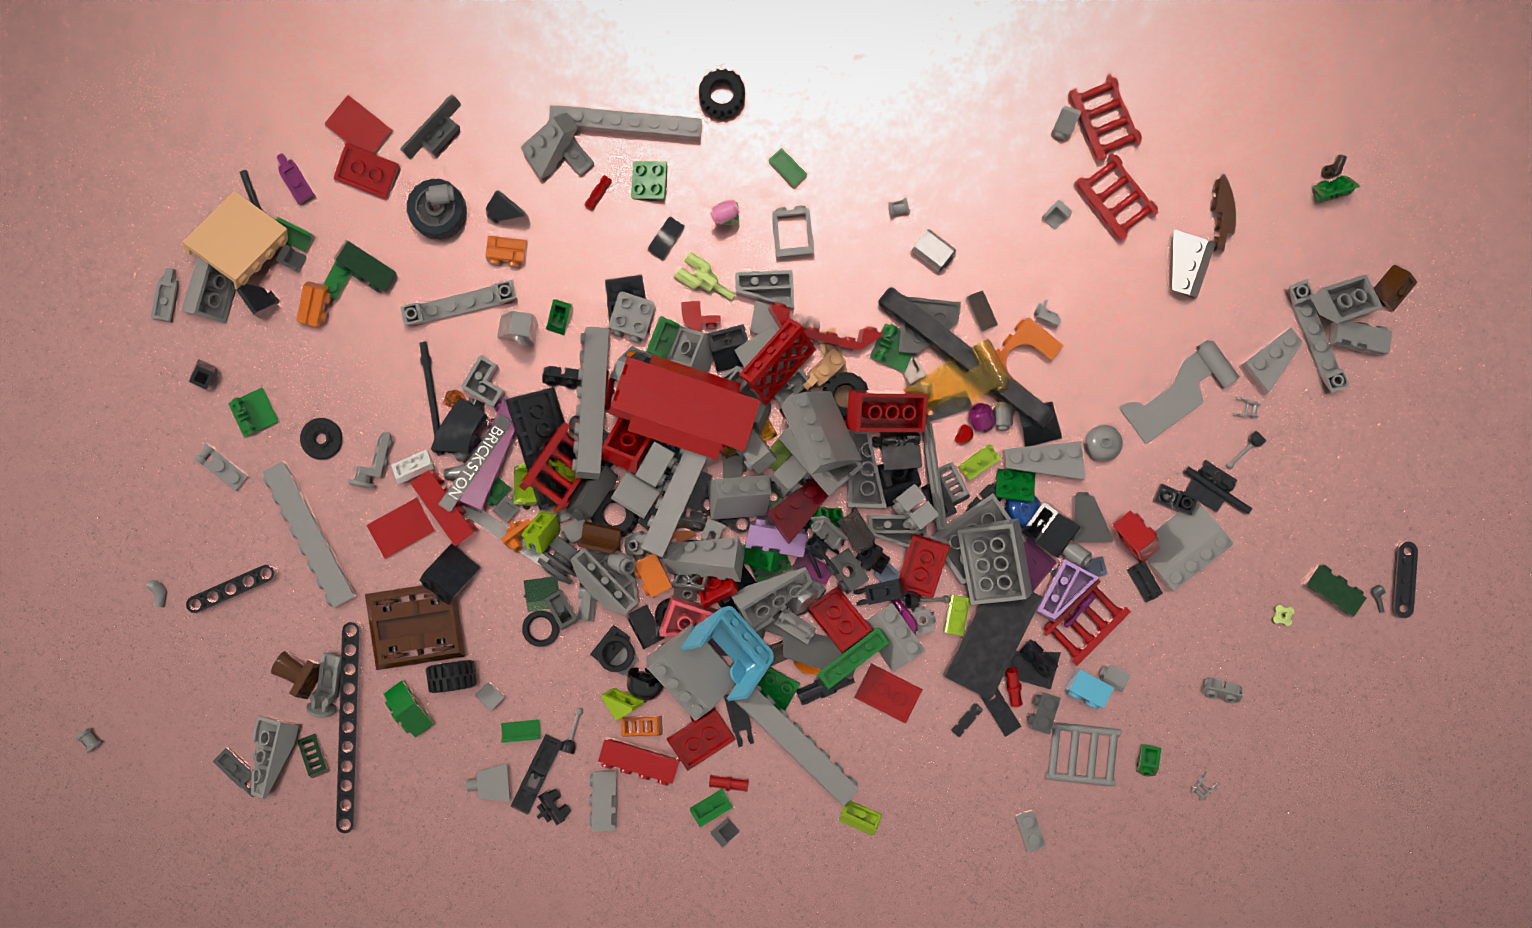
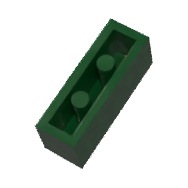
[334,240,396,292]
[1303,564,1367,617]

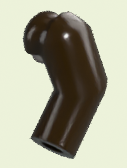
[1322,154,1347,178]

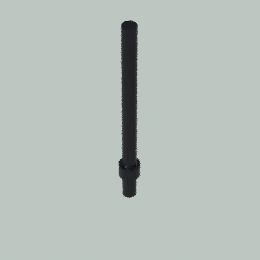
[419,341,445,456]

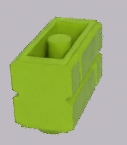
[943,595,970,636]

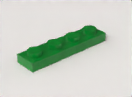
[816,628,889,690]

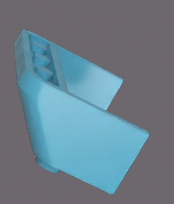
[680,606,774,701]

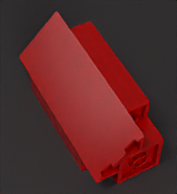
[609,355,761,460]

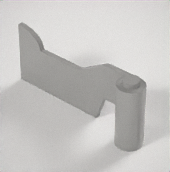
[1119,339,1240,444]

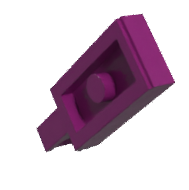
[276,153,315,205]

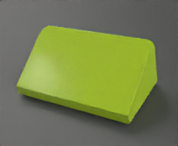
[838,800,883,836]

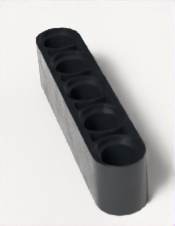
[186,565,278,613]

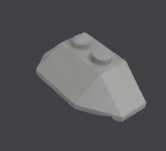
[571,548,638,616]

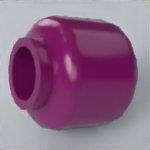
[968,403,996,432]

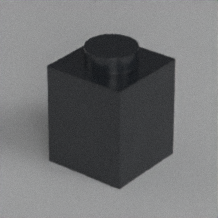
[189,359,216,390]

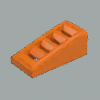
[621,715,663,737]

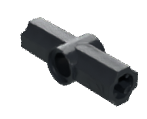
[796,678,855,705]

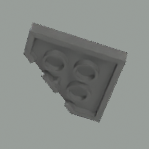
[898,296,961,355]

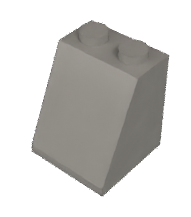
[735,325,795,395]

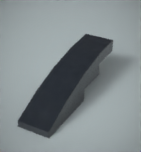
[510,734,562,815]

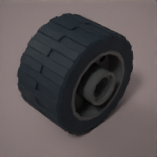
[406,178,467,239]

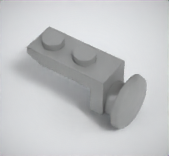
[347,432,392,489]
[306,652,342,718]

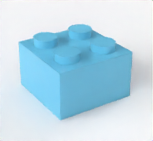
[1065,669,1114,709]

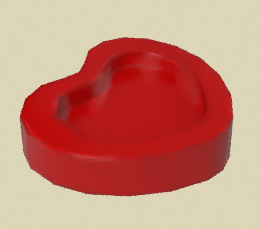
[955,424,973,444]

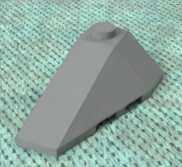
[731,567,813,632]
[251,716,299,799]

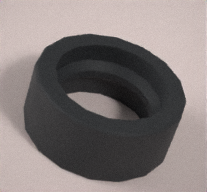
[522,611,559,647]
[597,636,634,672]

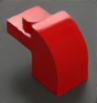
[681,301,721,332]

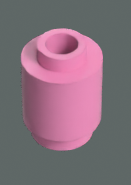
[710,199,740,225]

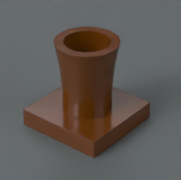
[271,651,320,699]

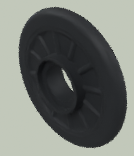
[300,418,342,460]

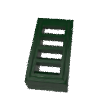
[297,734,330,778]

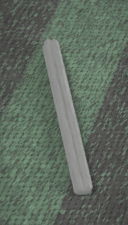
[922,422,947,531]

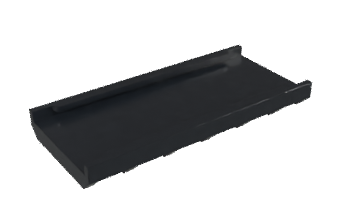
[506,387,576,511]
[944,592,1043,700]

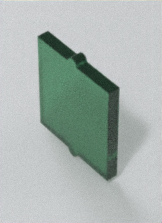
[523,576,560,612]

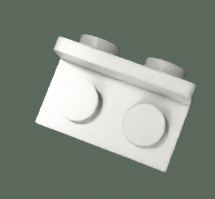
[391,450,434,484]

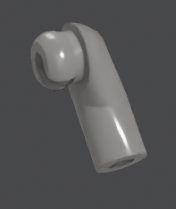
[147,580,166,607]

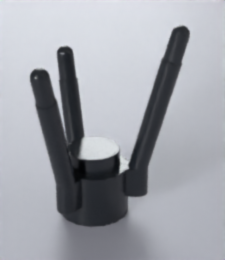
[805,536,840,578]

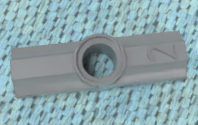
[577,583,598,622]

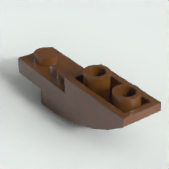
[1210,174,1236,254]

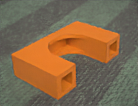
[991,317,1064,391]

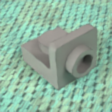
[1035,299,1061,328]

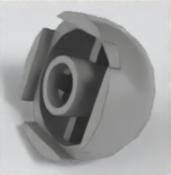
[1084,424,1123,462]

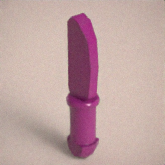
[1064,593,1096,628]
[891,598,918,632]

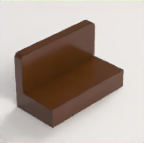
[1374,264,1417,311]
[577,521,622,554]

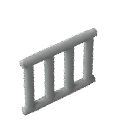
[1045,722,1122,787]

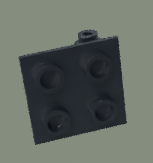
[880,432,922,471]
[1185,459,1238,512]

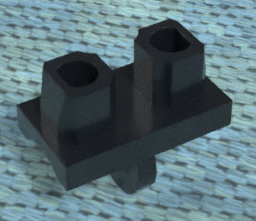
[536,789,571,826]

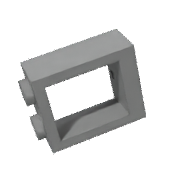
[772,205,815,259]

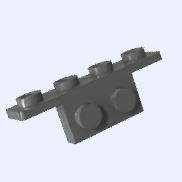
[400,94,462,159]

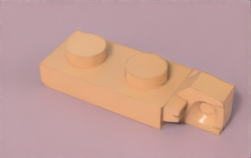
[803,348,847,390]

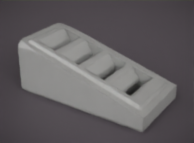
[939,461,970,506]

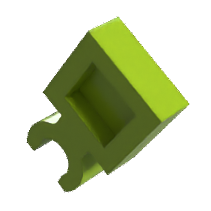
[547,457,575,482]

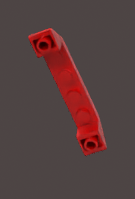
[768,302,882,351]

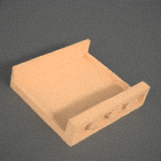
[182,191,288,289]

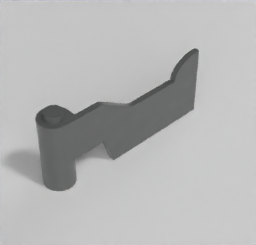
[756,610,855,680]

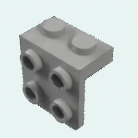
[608,292,655,343]

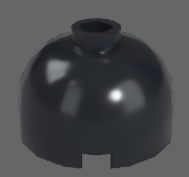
[626,667,664,703]

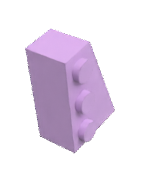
[745,519,809,557]
[1036,559,1099,620]

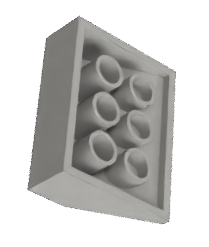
[781,391,862,475]
[930,493,1026,585]
[1146,501,1234,591]
[957,518,1032,605]
[646,624,736,721]

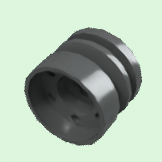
[537,535,579,585]

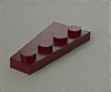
[766,478,828,544]

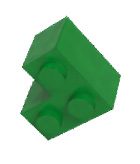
[383,680,434,738]

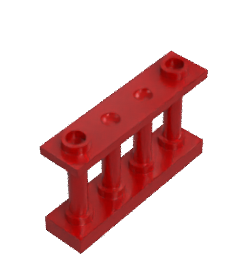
[1067,73,1143,163]
[1074,153,1159,243]
[519,422,582,513]
[1042,579,1131,666]

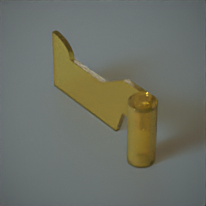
[901,339,1011,433]

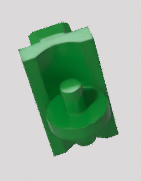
[809,507,843,528]

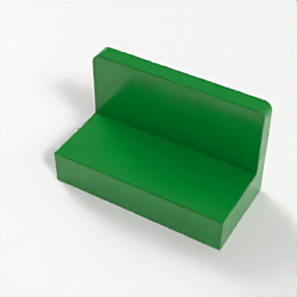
[276,216,315,253]
[501,719,542,743]

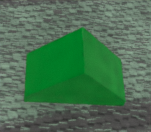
[546,299,574,335]

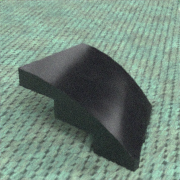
[604,273,650,333]
[431,398,488,454]

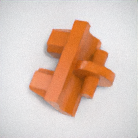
[501,518,532,553]

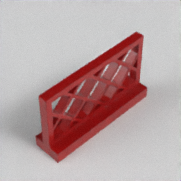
[739,318,816,405]

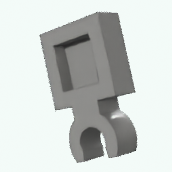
[493,492,520,523]

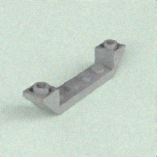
[1289,279,1350,393]
[400,280,517,325]

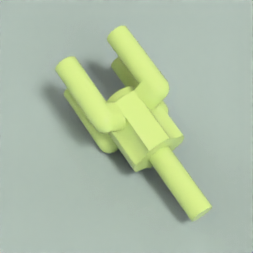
[673,251,735,300]

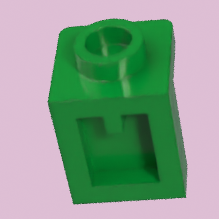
[486,476,512,506]
[1137,744,1161,777]

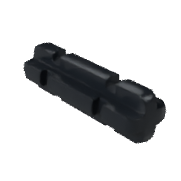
[952,703,983,737]

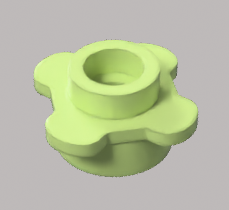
[1273,605,1294,626]

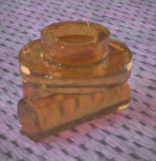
[443,390,465,407]

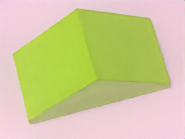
[602,687,644,721]

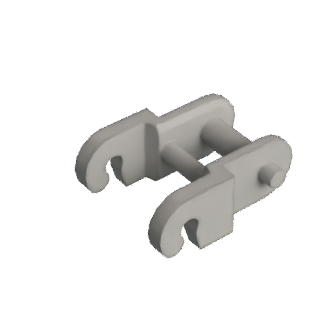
[1234,397,1261,419]
[1191,771,1220,801]

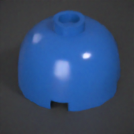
[1004,495,1041,529]

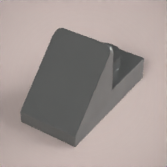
[544,590,578,630]

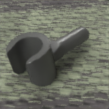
[1372,585,1386,613]

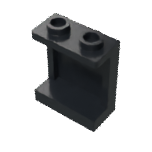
[419,543,481,605]

